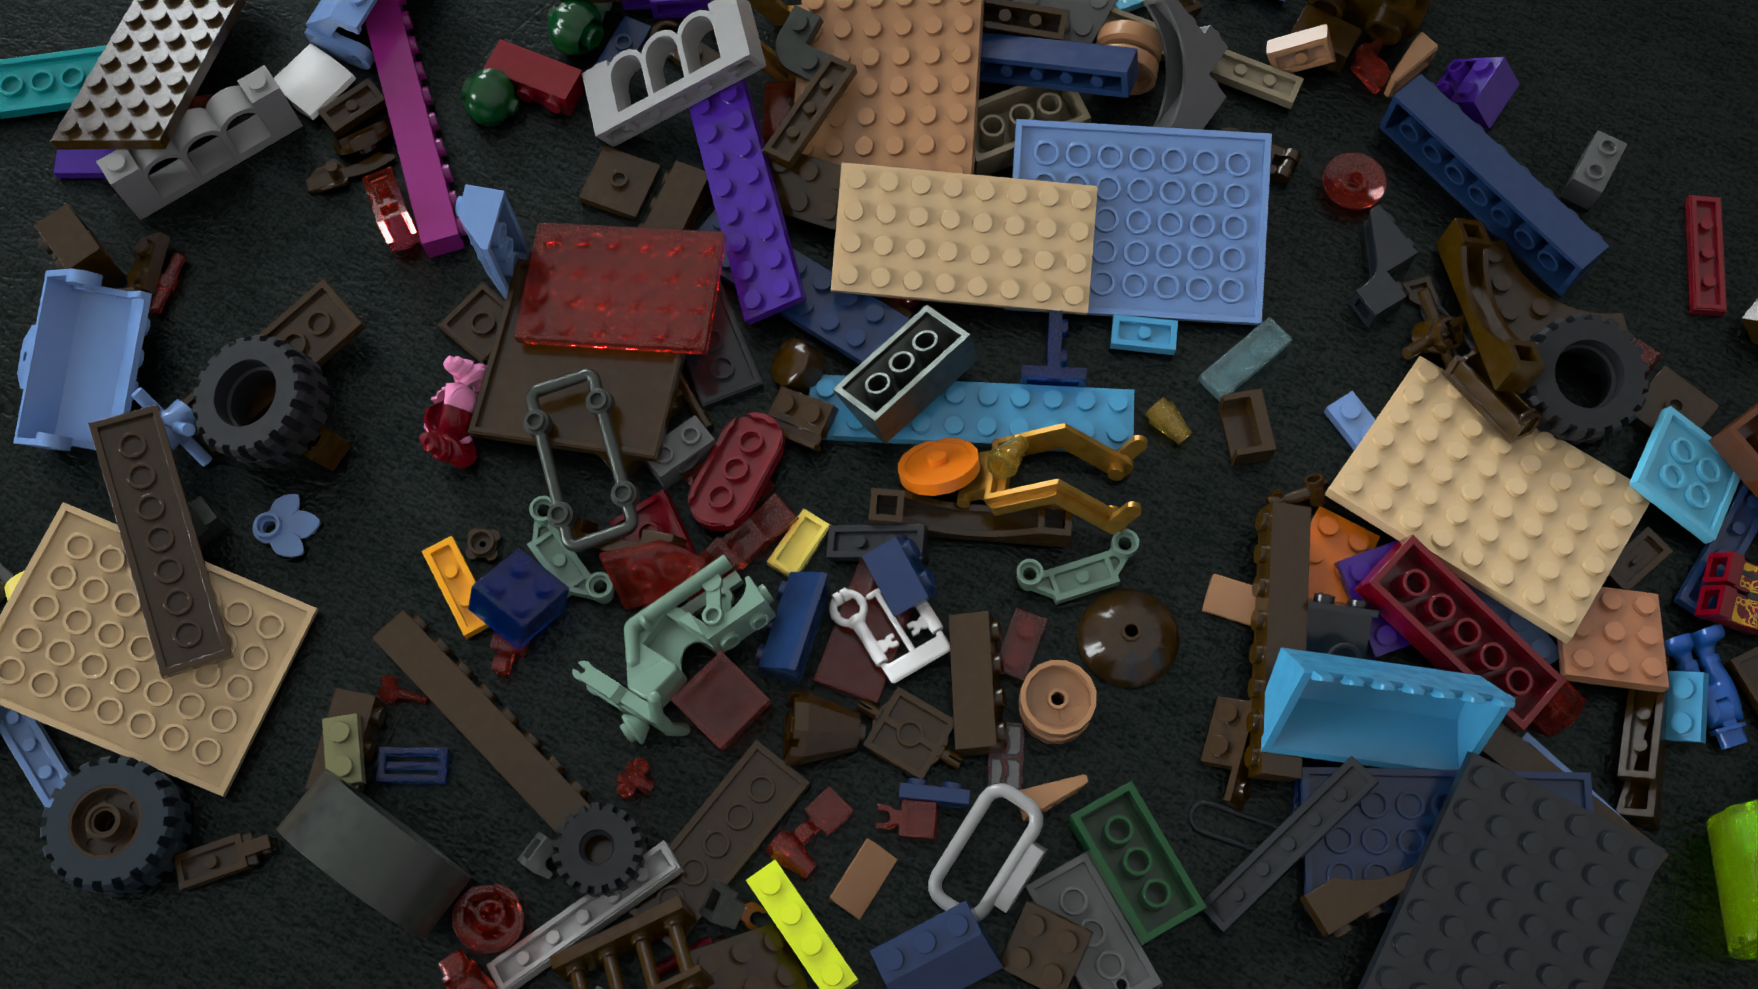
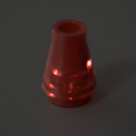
[765,829,818,880]

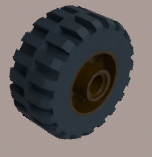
[40,756,192,897]

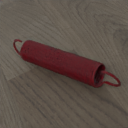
[642,935,725,980]

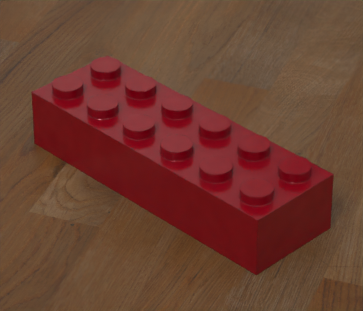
[1354,534,1566,733]

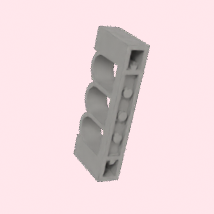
[582,0,766,147]
[96,65,303,220]

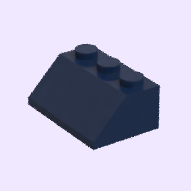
[755,572,830,686]
[870,900,1004,989]

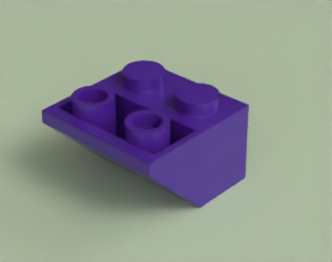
[1436,57,1520,129]

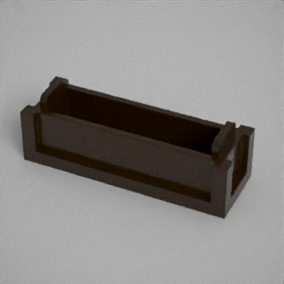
[1443,348,1544,444]

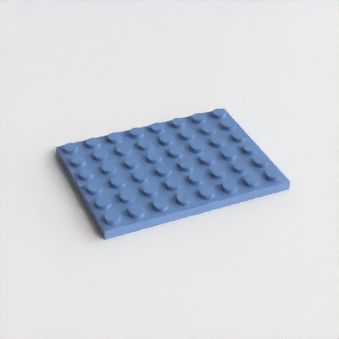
[1004,119,1272,326]

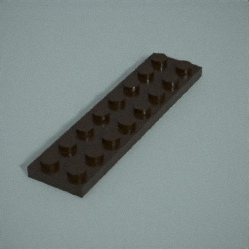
[88,405,233,679]

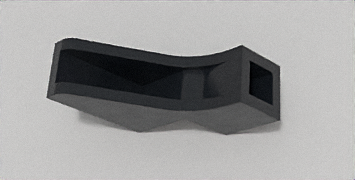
[1349,205,1418,328]

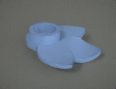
[252,494,321,558]

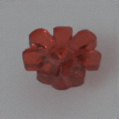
[616,756,654,798]

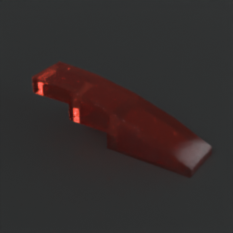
[686,493,799,602]

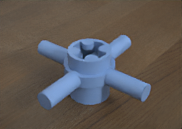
[131,387,212,466]

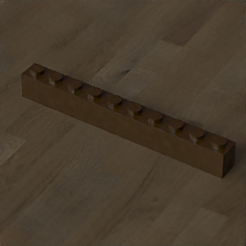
[372,610,613,864]

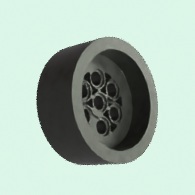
[277,769,471,939]

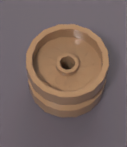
[1096,20,1163,95]
[1018,660,1096,744]

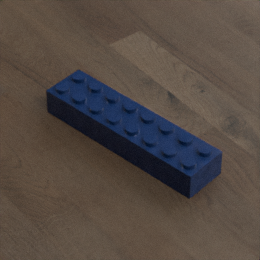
[1379,74,1609,297]

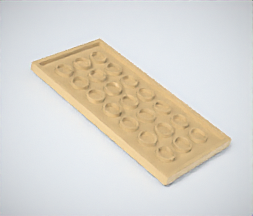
[830,162,1098,315]

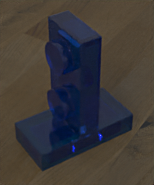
[1019,310,1087,388]

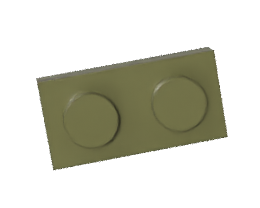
[322,713,366,786]

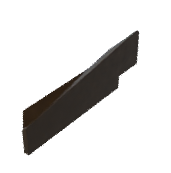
[1616,657,1672,832]

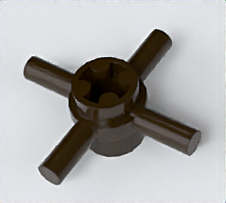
[1402,287,1469,369]

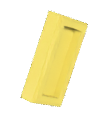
[767,509,830,577]

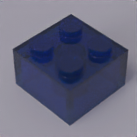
[468,548,570,650]

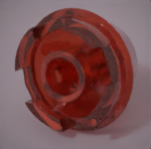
[452,884,524,955]

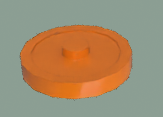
[898,438,981,496]

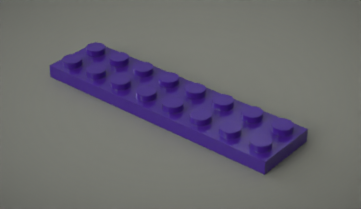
[689,79,807,325]

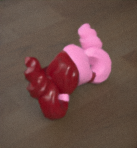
[419,356,487,470]

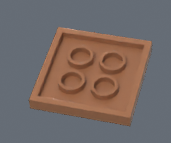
[1557,587,1669,693]

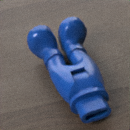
[1664,624,1749,750]

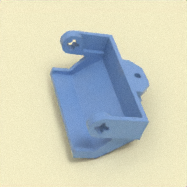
[304,0,378,70]
[13,269,152,451]

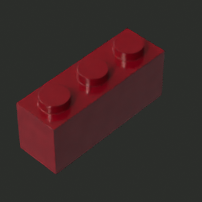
[483,39,585,116]

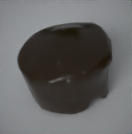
[771,338,825,393]

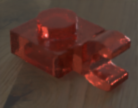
[490,615,534,678]
[793,786,854,847]

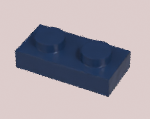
[899,778,970,810]

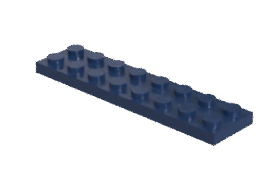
[681,210,910,365]

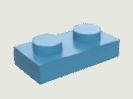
[1110,314,1178,355]
[1665,671,1709,744]

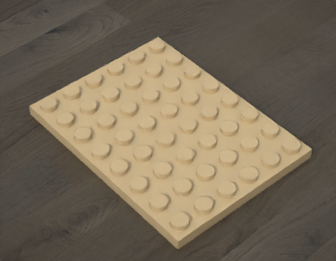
[1325,356,1650,644]
[0,502,318,797]

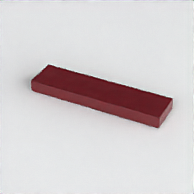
[1685,195,1727,316]

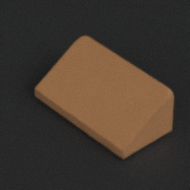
[1266,24,1336,73]
[1202,574,1256,626]
[829,838,898,920]

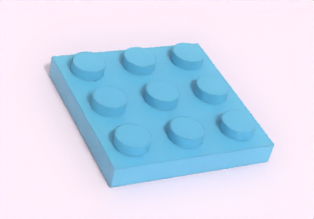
[1629,406,1740,544]

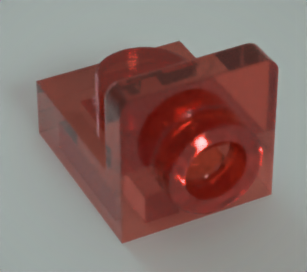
[1350,38,1391,95]
[1533,681,1587,737]

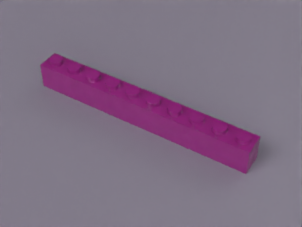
[365,0,467,258]

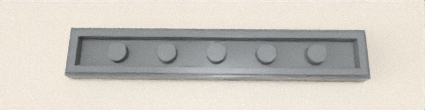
[486,840,684,989]

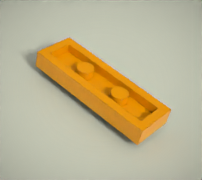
[422,536,497,639]

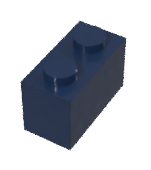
[862,535,939,617]

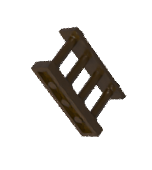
[549,895,715,989]

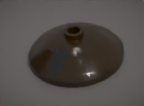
[1077,588,1179,688]

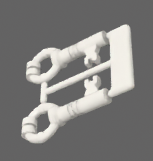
[829,587,950,683]

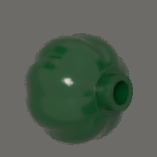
[547,0,604,55]
[460,68,521,127]

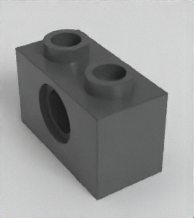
[1560,130,1627,210]
[645,415,716,490]

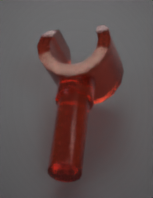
[378,675,427,704]

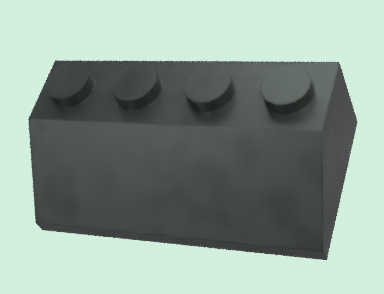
[833,305,979,444]

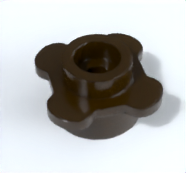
[465,528,501,561]

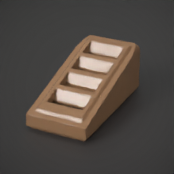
[1384,32,1438,98]
[1019,774,1088,822]

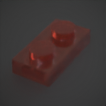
[998,608,1048,684]

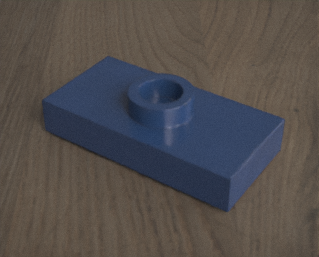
[596,16,652,63]

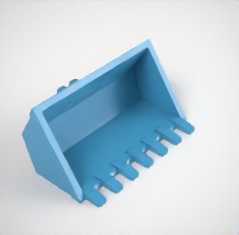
[1261,648,1516,770]

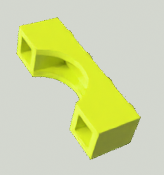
[746,860,859,989]

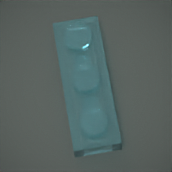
[1198,317,1292,402]

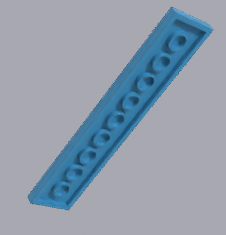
[809,375,1134,452]

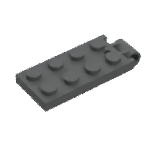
[1024,852,1163,989]

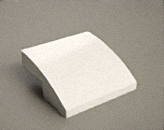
[274,43,356,120]

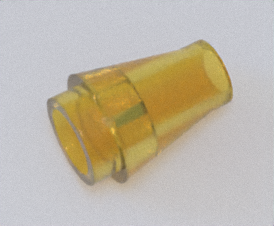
[1145,396,1192,445]
[987,435,1029,479]

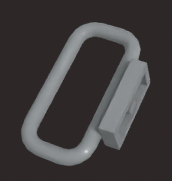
[928,783,1048,921]

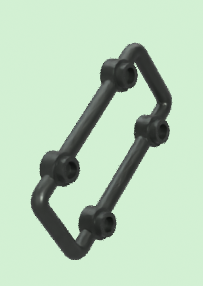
[523,368,640,552]

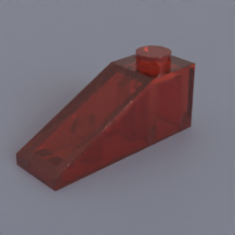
[362,166,421,253]

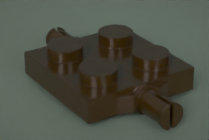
[856,687,964,779]

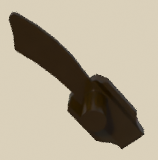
[305,152,396,194]

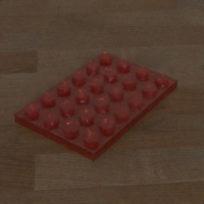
[514,223,727,355]

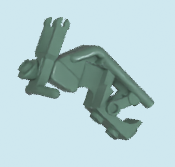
[572,554,776,744]

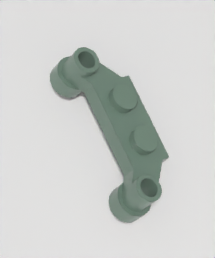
[527,496,615,604]
[1016,529,1139,605]

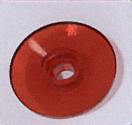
[1323,152,1386,210]

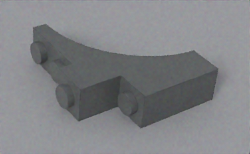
[1142,0,1228,130]

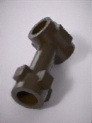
[1265,474,1329,507]

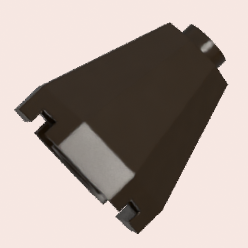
[782,689,866,765]

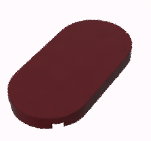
[688,412,785,531]

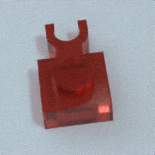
[876,800,939,840]

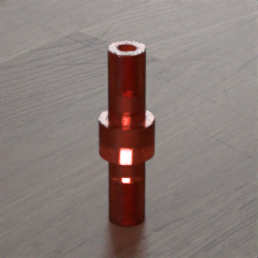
[149,253,186,314]

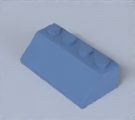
[455,184,530,301]

